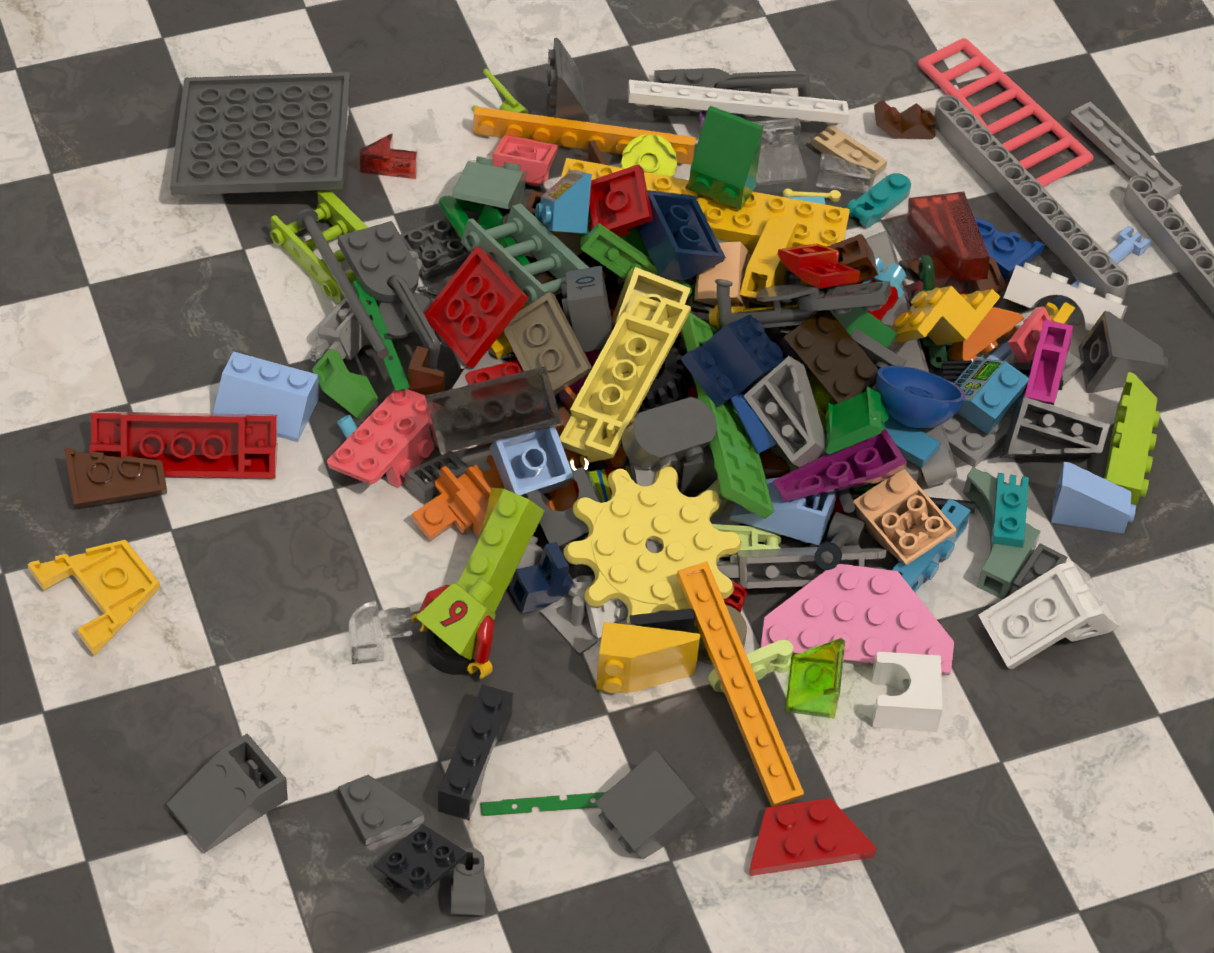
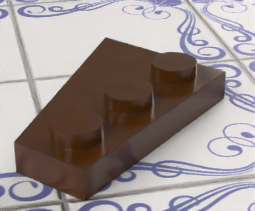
[64,448,167,509]

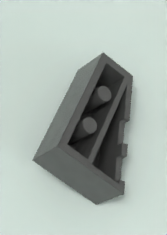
[1000,397,1110,458]

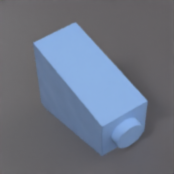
[1051,462,1136,534]

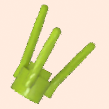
[472,69,528,114]

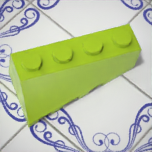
[1104,372,1161,506]
[457,487,545,613]

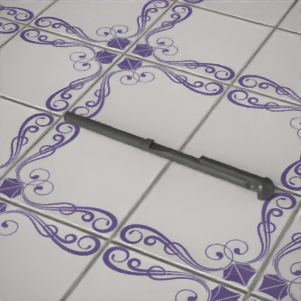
[296,208,389,359]

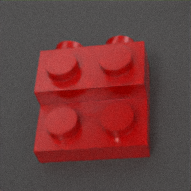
[588,164,653,237]

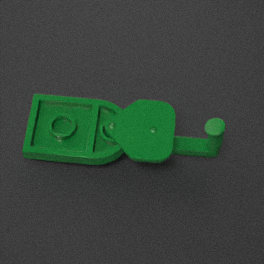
[438,196,530,266]

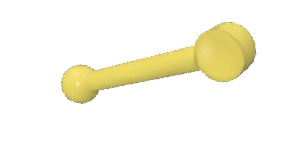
[782,188,841,202]

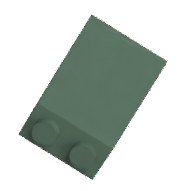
[451,156,528,209]

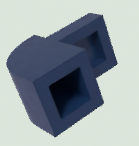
[509,542,574,613]

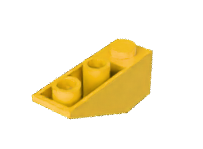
[740,217,798,307]

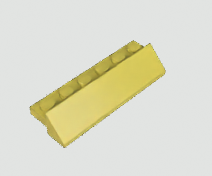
[560,295,691,462]

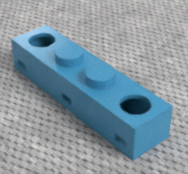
[892,499,971,593]

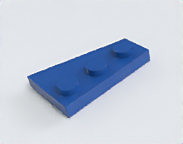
[942,212,1045,279]

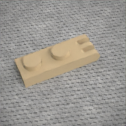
[811,125,887,183]

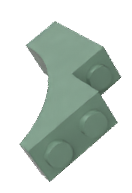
[963,467,1040,600]

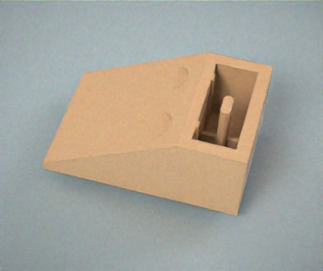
[854,469,957,565]

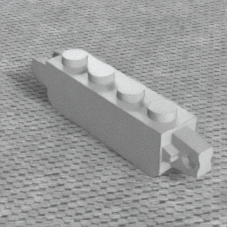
[310,251,423,364]
[717,545,886,589]

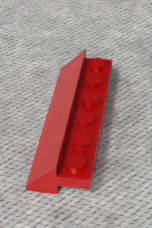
[90,411,278,478]

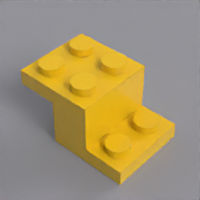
[893,286,1000,346]

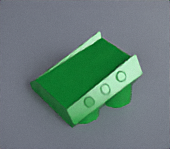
[825,386,889,455]

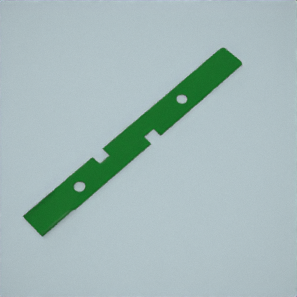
[353,280,410,391]
[481,792,606,816]

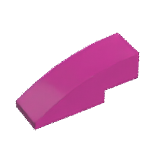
[1025,320,1073,405]

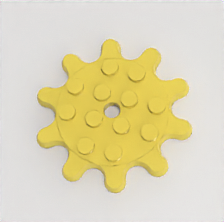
[563,466,742,626]

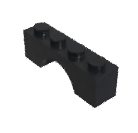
[438,684,513,821]

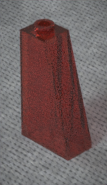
[907,191,990,282]

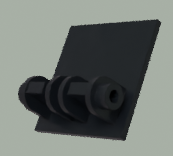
[374,824,468,897]

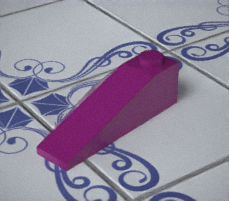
[773,428,907,502]

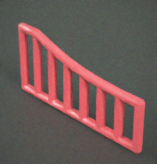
[918,38,1093,187]

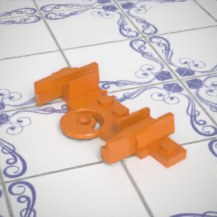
[411,386,627,541]

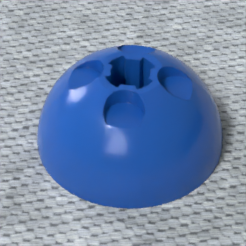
[876,366,966,429]

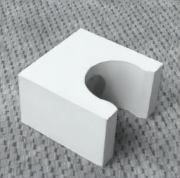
[872,651,943,732]

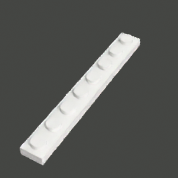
[627,80,849,125]

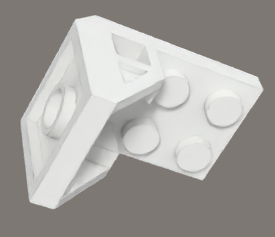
[978,561,1120,670]

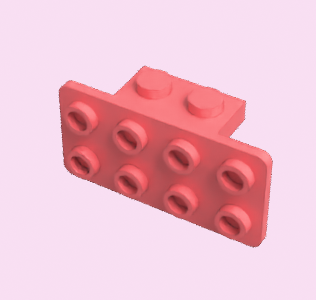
[327,389,442,488]

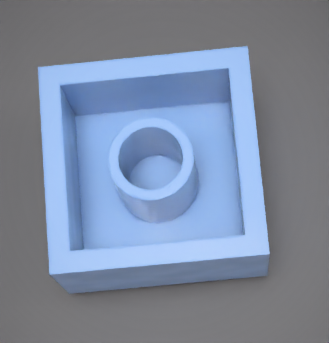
[489,420,573,499]

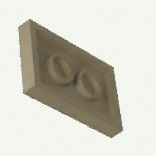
[504,292,592,402]

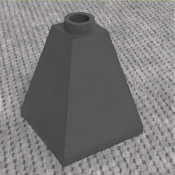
[1079,311,1168,393]

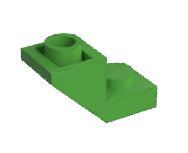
[312,349,378,419]

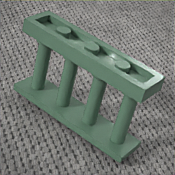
[461,203,589,306]

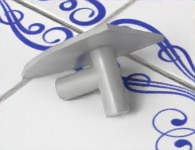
[540,596,601,655]

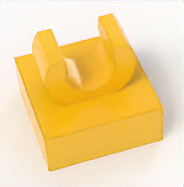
[1045,302,1075,324]

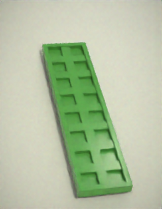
[682,313,774,519]

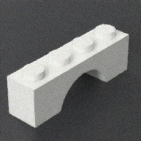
[1003,262,1128,330]

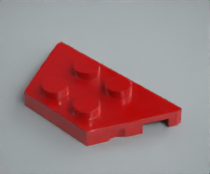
[749,798,876,876]

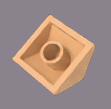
[694,241,751,309]

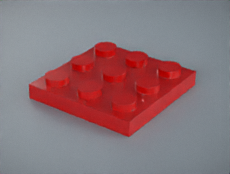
[424,246,529,369]

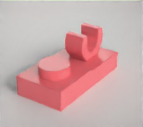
[1008,306,1052,363]

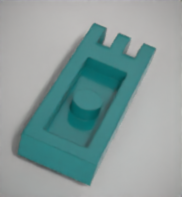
[992,473,1029,548]

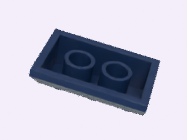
[636,190,726,280]

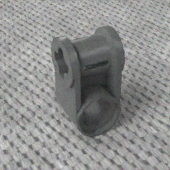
[450,847,486,915]

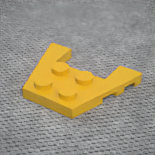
[27,539,160,655]

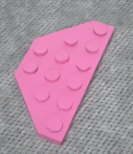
[760,564,954,675]

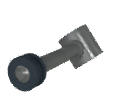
[814,512,866,570]

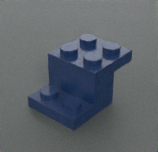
[681,314,785,407]

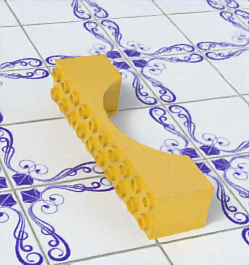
[553,158,850,283]

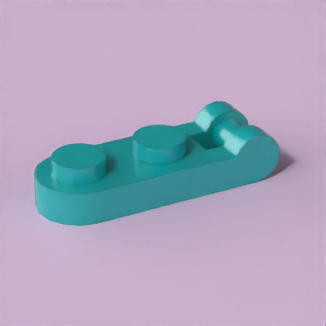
[846,173,911,228]

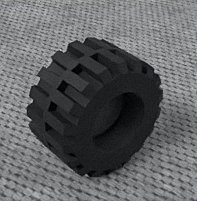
[634,347,689,418]

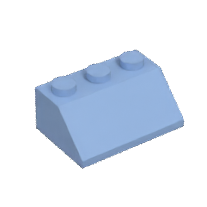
[213,351,319,442]

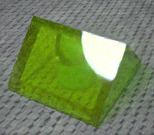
[785,637,845,719]

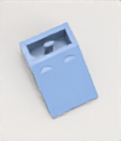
[730,478,838,546]

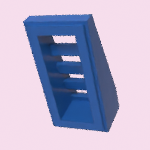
[731,394,778,453]

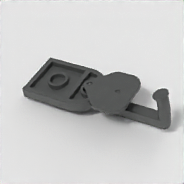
[653,68,810,118]
[337,221,440,370]
[715,279,891,328]

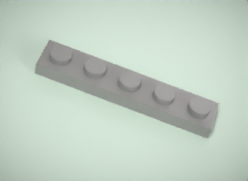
[1068,101,1182,199]

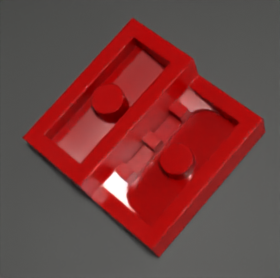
[777,243,860,288]

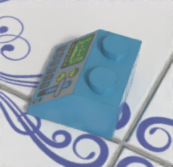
[535,170,592,233]
[954,358,1030,435]

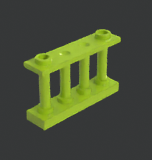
[270,190,368,304]

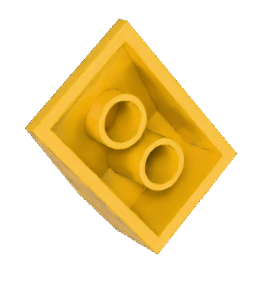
[596,622,700,693]

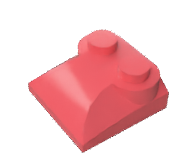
[492,135,558,186]

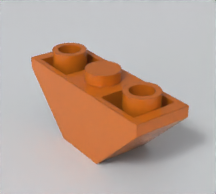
[949,307,1024,361]

